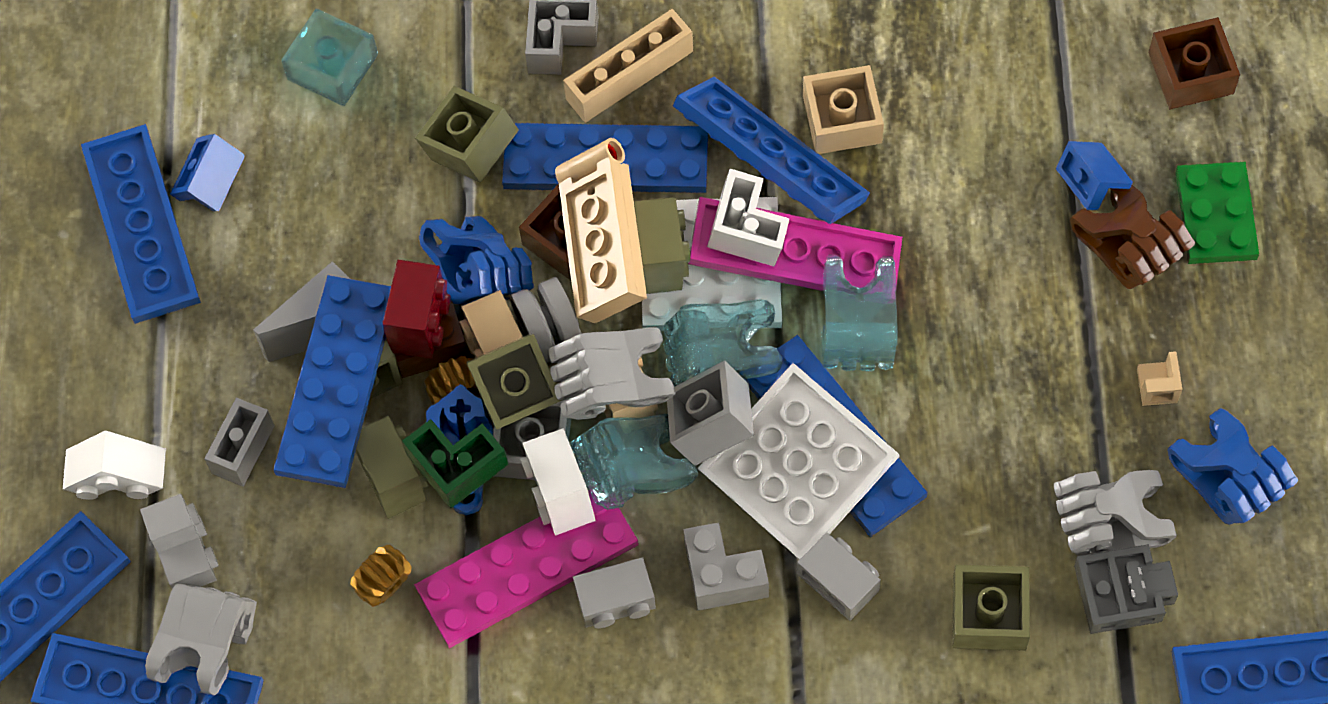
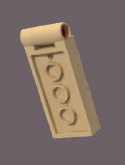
[555,138,647,323]

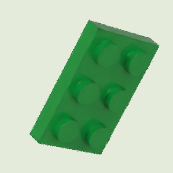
[1176,162,1259,264]

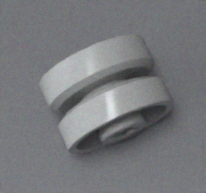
[509,277,582,363]

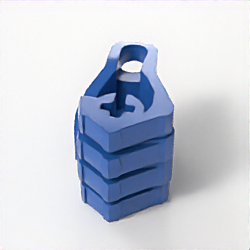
[419,216,534,305]
[426,384,494,515]
[1167,409,1298,525]

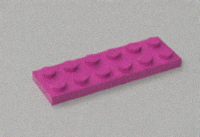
[688,197,903,304]
[414,483,639,649]

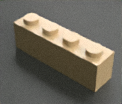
[563,8,693,123]

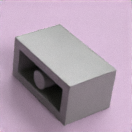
[204,398,275,487]
[797,533,881,621]
[573,557,656,629]

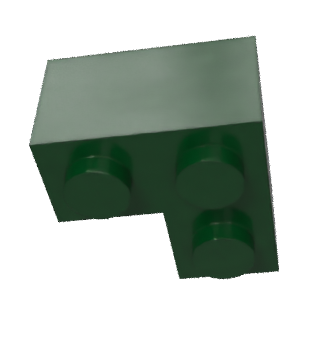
[402,419,509,508]

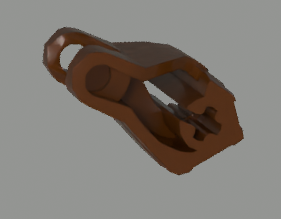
[1070,185,1195,289]

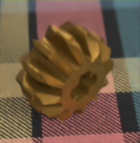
[424,356,481,405]
[350,544,412,607]

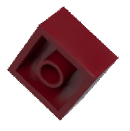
[383,259,451,359]

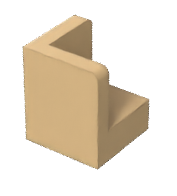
[1137,351,1182,406]

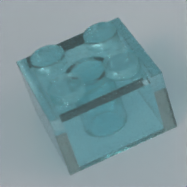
[281,8,378,106]

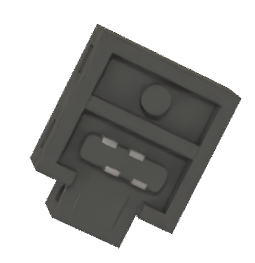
[1074,544,1178,634]

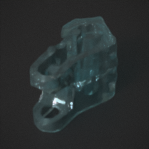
[821,255,897,371]
[664,299,783,387]
[570,414,698,510]

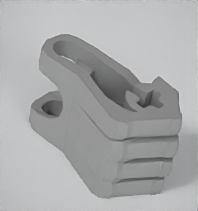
[549,327,676,420]
[1054,470,1177,556]
[145,584,257,695]

